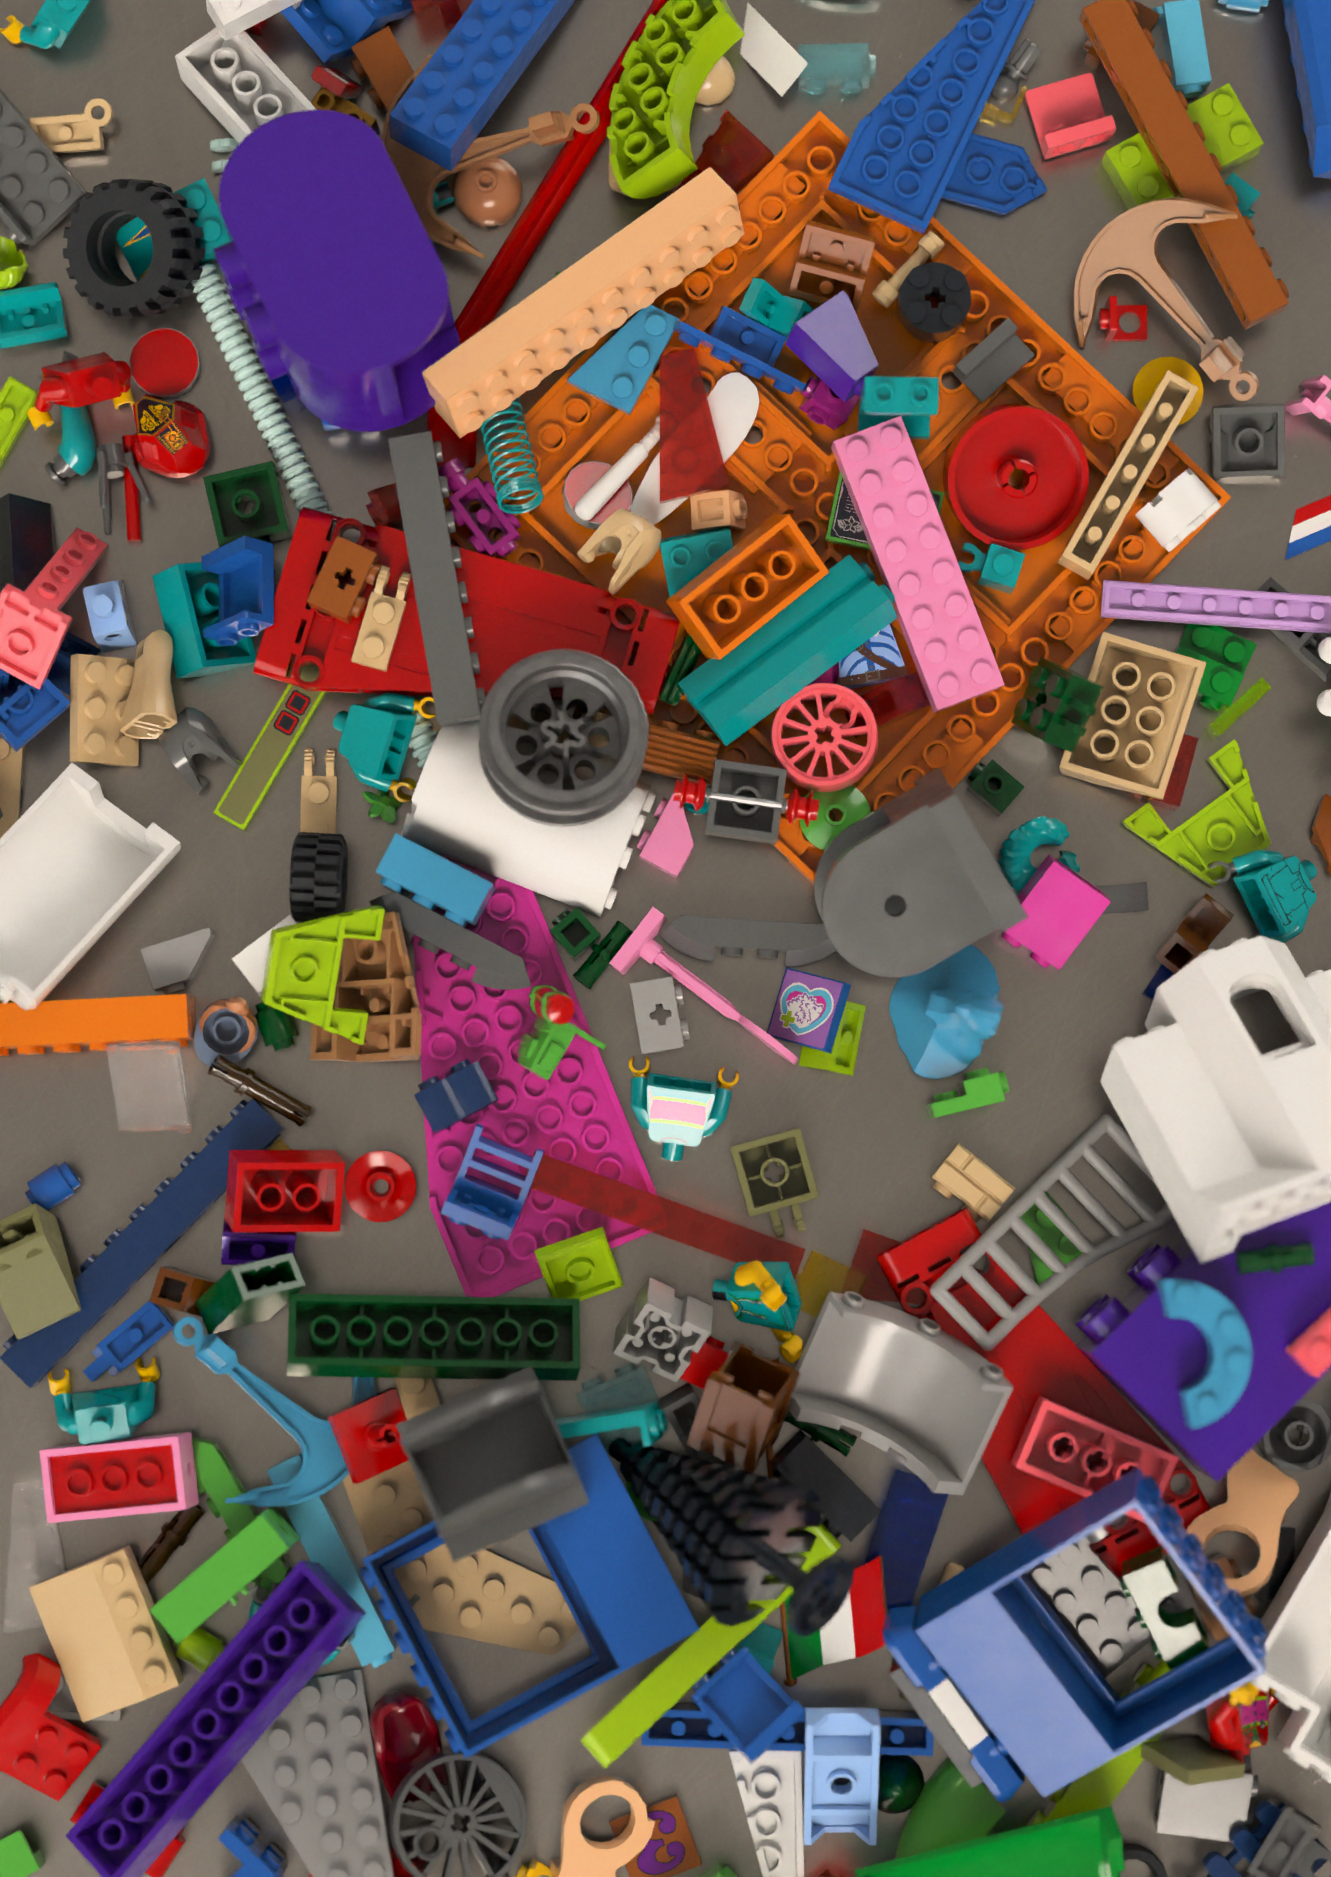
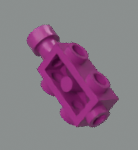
[438,458,521,559]

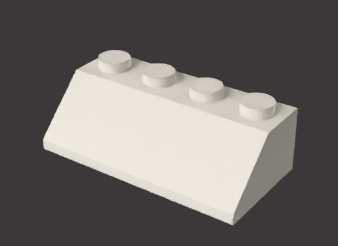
[175,27,317,144]

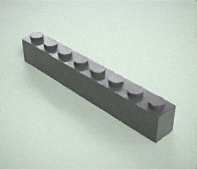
[388,431,485,726]

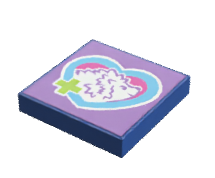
[767,967,851,1054]

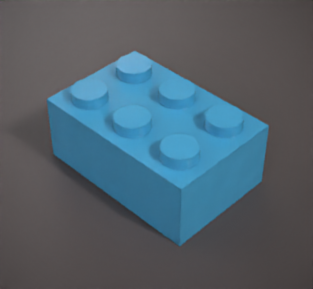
[375,833,495,928]

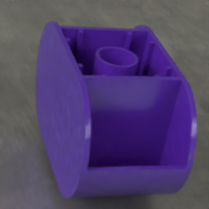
[213,110,460,432]

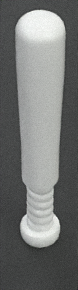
[574,413,676,521]

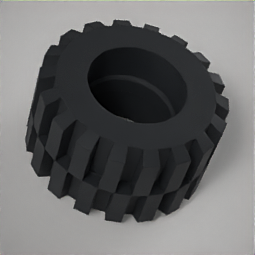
[289,832,348,922]

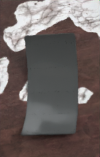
[1096,882,1149,914]

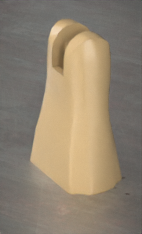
[120,630,177,739]

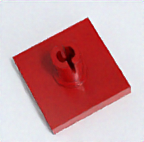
[327,1388,409,1484]

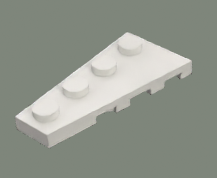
[729,1749,804,1877]

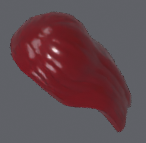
[370,1690,448,1803]

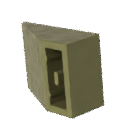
[0,1203,82,1340]

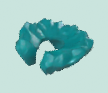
[998,816,1080,894]

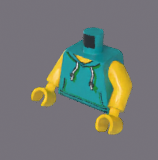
[712,1260,803,1364]

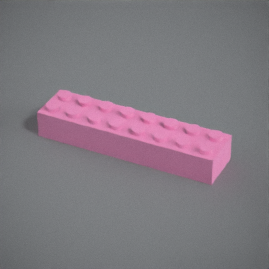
[831,416,1005,713]

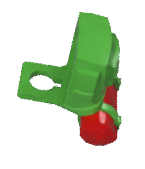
[516,985,606,1080]

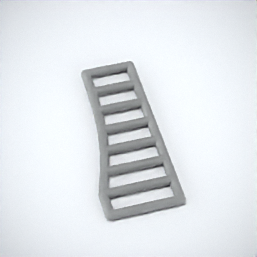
[930,1114,1174,1351]

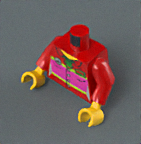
[1206,1682,1280,1770]

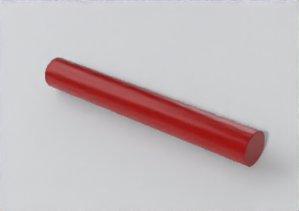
[122,435,141,542]

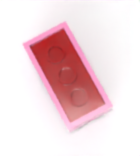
[40,1432,199,1523]

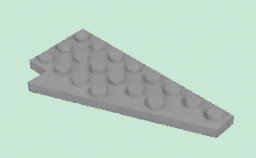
[241,1670,395,1877]

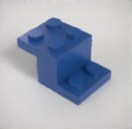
[280,0,414,64]
[0,669,71,752]
[218,1816,288,1877]

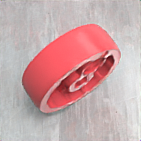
[771,683,879,792]

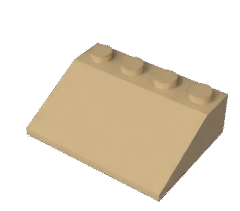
[1059,632,1207,800]
[29,1545,184,1722]

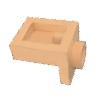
[690,489,748,532]

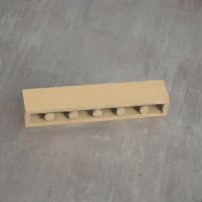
[1057,370,1199,580]

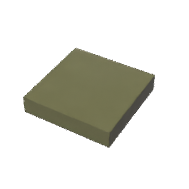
[1141,1736,1246,1786]

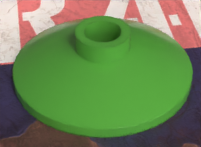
[799,785,871,850]

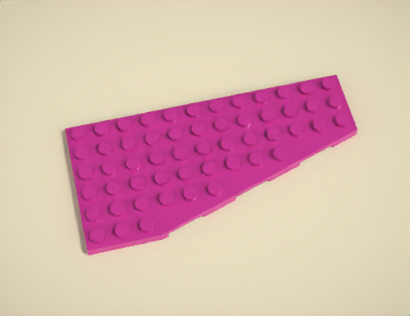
[410,855,670,1297]

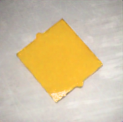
[797,1250,868,1318]

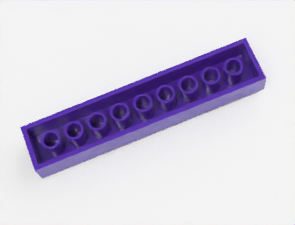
[66,1560,366,1877]

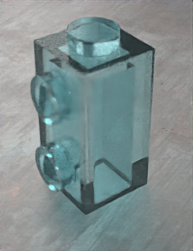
[798,43,876,94]

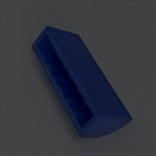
[864,1469,949,1611]

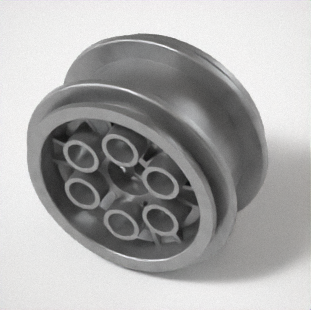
[479,649,648,827]

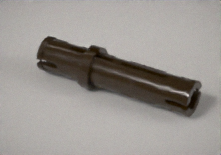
[208,1054,312,1127]
[138,1504,206,1586]

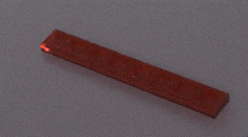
[526,1152,806,1280]

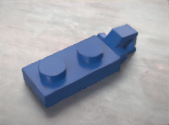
[83,1300,175,1382]

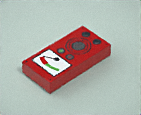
[311,66,364,98]

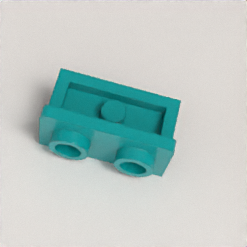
[0,282,68,349]

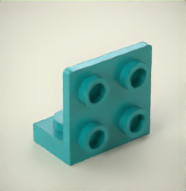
[659,528,733,598]

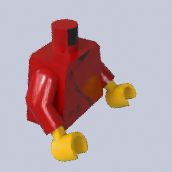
[27,352,135,431]

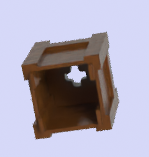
[686,1342,801,1474]

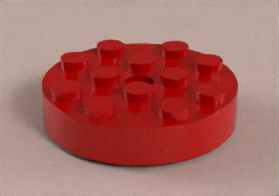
[943,404,1089,550]

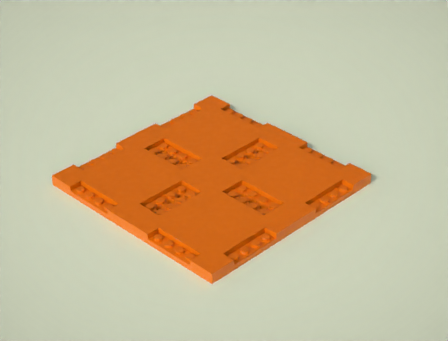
[443,111,1231,885]

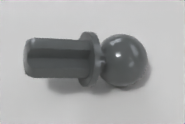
[992,39,1042,101]

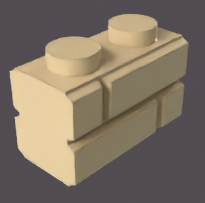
[930,1143,1015,1222]

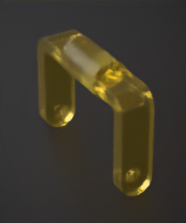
[980,86,1028,124]

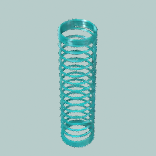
[481,396,544,514]

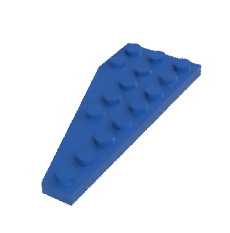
[828,0,1035,235]

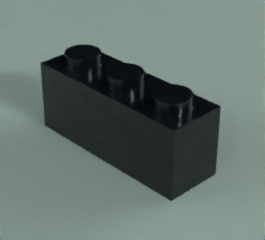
[770,1429,881,1542]

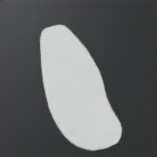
[631,372,759,525]

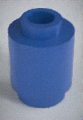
[25,1161,81,1211]

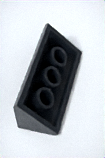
[0,493,55,594]

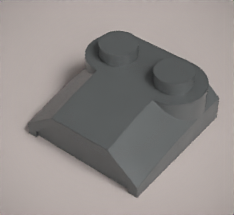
[1210,403,1285,479]

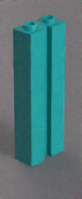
[678,554,898,746]

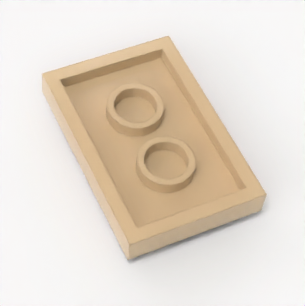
[70,654,139,767]

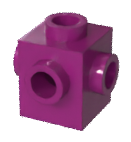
[799,376,859,430]

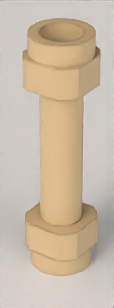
[871,231,945,308]

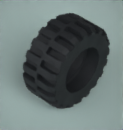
[63,179,205,317]

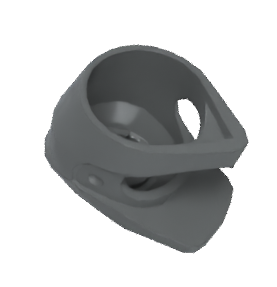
[159,706,243,793]

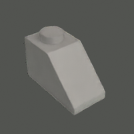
[141,927,215,995]

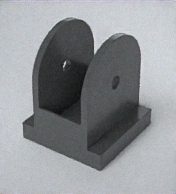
[814,768,1028,977]
[396,1366,590,1563]

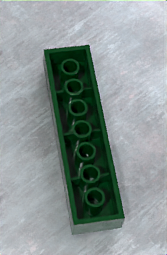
[287,1294,580,1381]

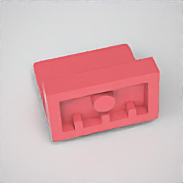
[1025,73,1116,160]

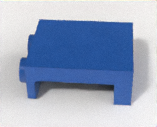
[202,536,274,646]
[691,1646,806,1765]

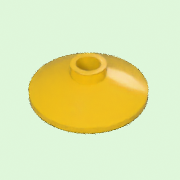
[1132,357,1203,426]

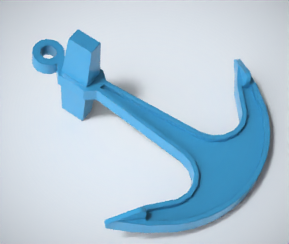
[173,1317,377,1507]

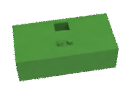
[150,1507,301,1644]

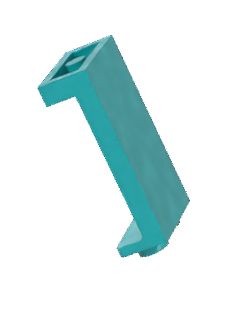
[858,376,938,439]
[555,1401,667,1447]

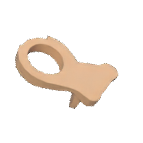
[1187,1449,1300,1597]
[550,1775,655,1877]

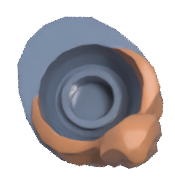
[194,996,258,1069]

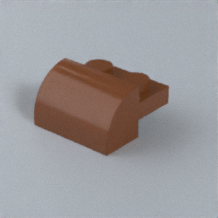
[788,220,876,313]

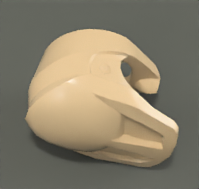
[577,508,661,595]

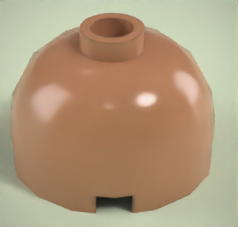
[453,156,523,228]

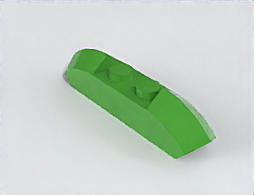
[192,1437,290,1590]

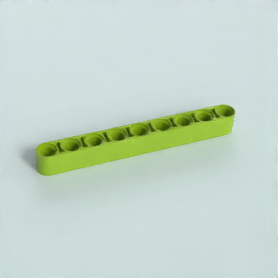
[581,1522,842,1768]

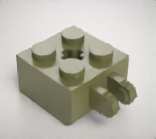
[729,1128,819,1239]

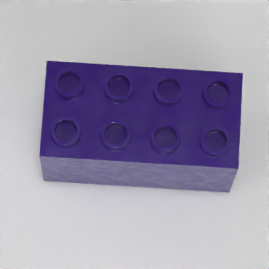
[1075,1202,1331,1482]

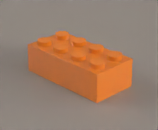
[666,514,829,660]

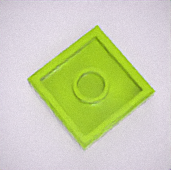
[534,1227,624,1301]

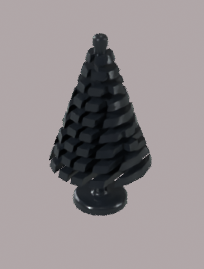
[608,1437,854,1637]

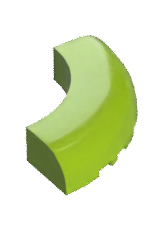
[607,0,745,199]

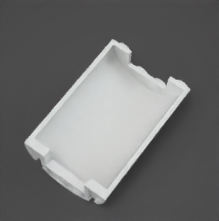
[401,720,657,917]
[0,763,181,1011]

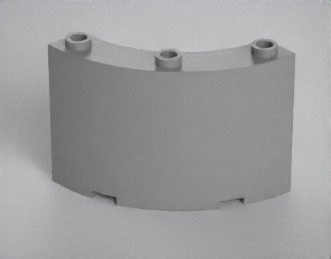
[788,1291,1014,1495]

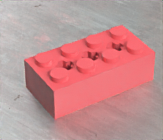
[1011,1396,1179,1523]

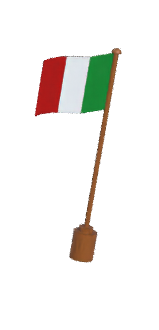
[764,1357,887,1687]

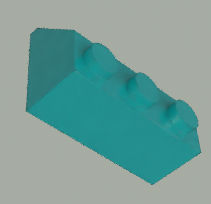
[152,562,256,679]

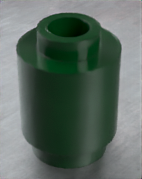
[255,1002,300,1052]

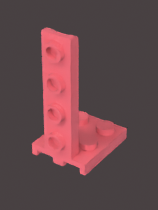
[0,528,108,689]

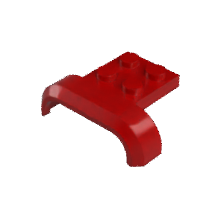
[0,1653,102,1802]

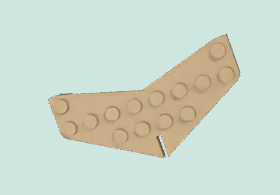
[342,1461,579,1655]

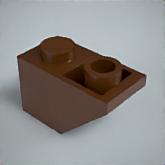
[149,1266,217,1316]

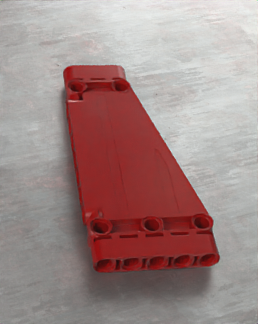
[254,507,680,715]
[876,1208,1211,1577]

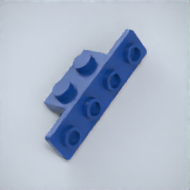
[673,306,807,395]

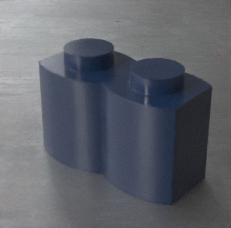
[414,1059,498,1134]

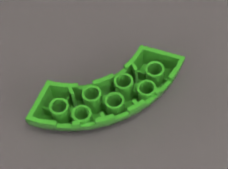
[895,1756,1006,1859]

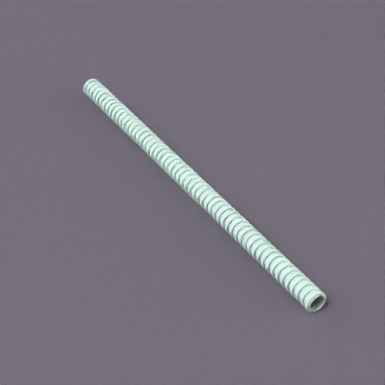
[192,264,438,768]

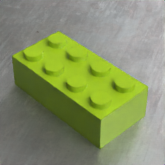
[1101,83,1264,209]

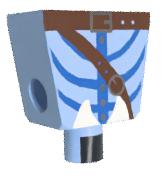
[83,579,138,653]
[838,624,907,689]

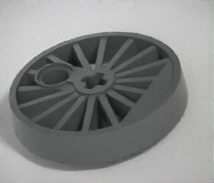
[388,1751,527,1877]

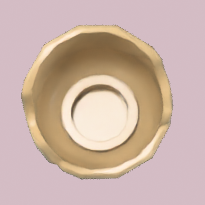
[695,56,735,106]

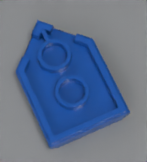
[941,133,1048,215]

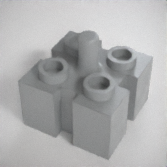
[613,1277,713,1383]

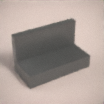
[953,317,1034,403]

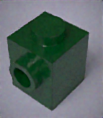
[966,759,1024,817]
[550,907,601,961]

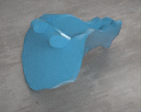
[889,944,1004,1079]

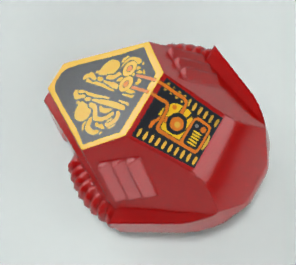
[132,394,211,478]

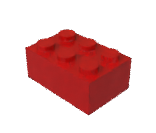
[224,1150,345,1232]

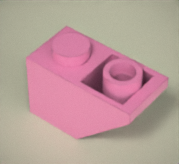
[637,793,694,879]

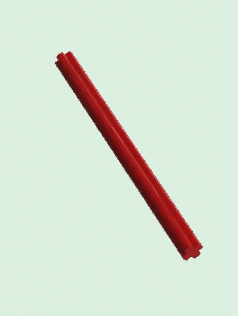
[455,0,668,345]

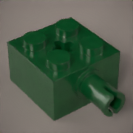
[203,461,293,575]

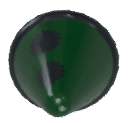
[878,1754,924,1814]

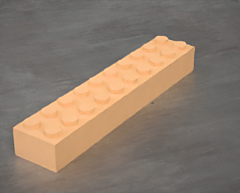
[422,167,745,438]

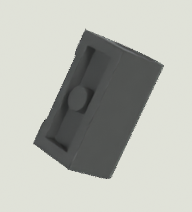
[1247,1807,1331,1877]

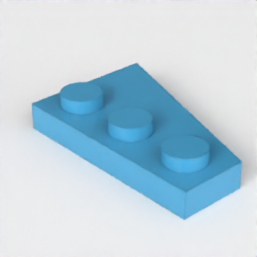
[567,305,680,415]

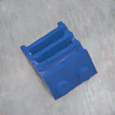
[441,1123,545,1241]

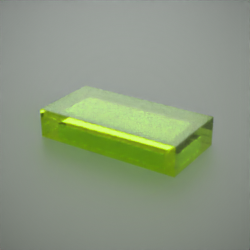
[1205,677,1272,740]

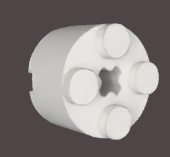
[1135,468,1221,552]

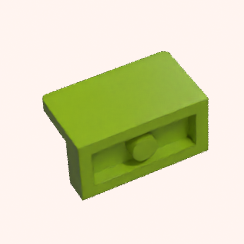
[799,1001,866,1076]

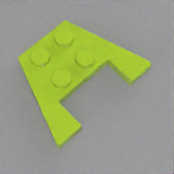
[1122,739,1272,888]
[261,905,385,1045]

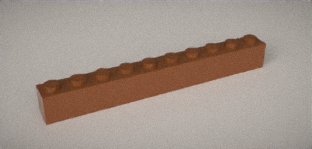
[1079,0,1289,330]

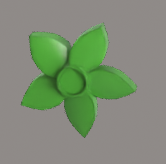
[362,790,403,824]

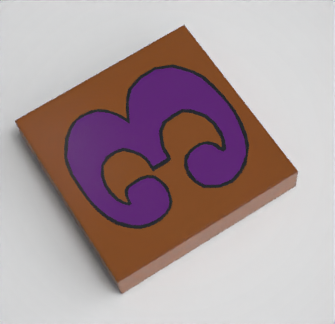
[609,1794,702,1877]

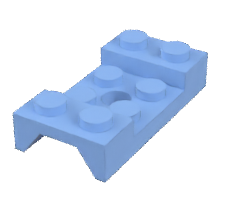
[803,1708,880,1845]

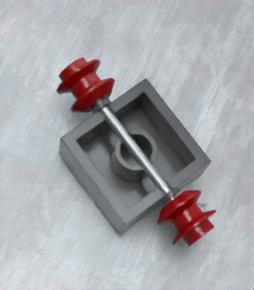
[673,759,819,844]

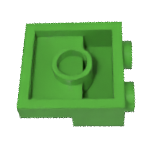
[927,1068,1009,1119]

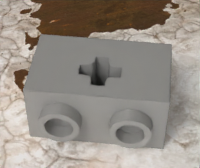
[630,976,690,1055]

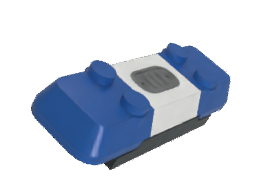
[883,1606,1026,1803]

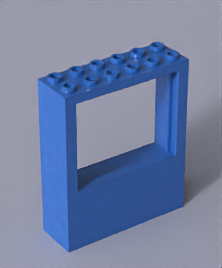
[359,1434,700,1758]
[915,1467,1267,1798]

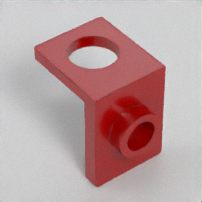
[1099,296,1148,341]

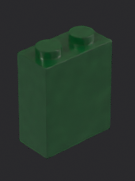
[196,1253,306,1335]

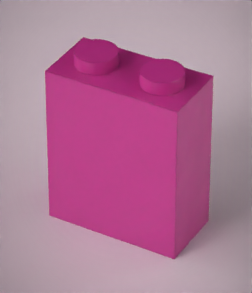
[1001,854,1111,970]

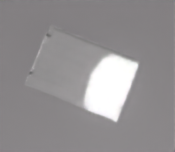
[106,1041,192,1134]

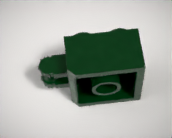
[1012,657,1104,753]

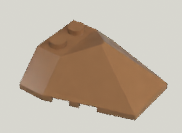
[310,912,422,1062]

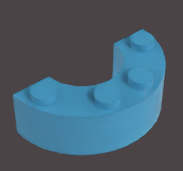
[1156,1278,1252,1429]

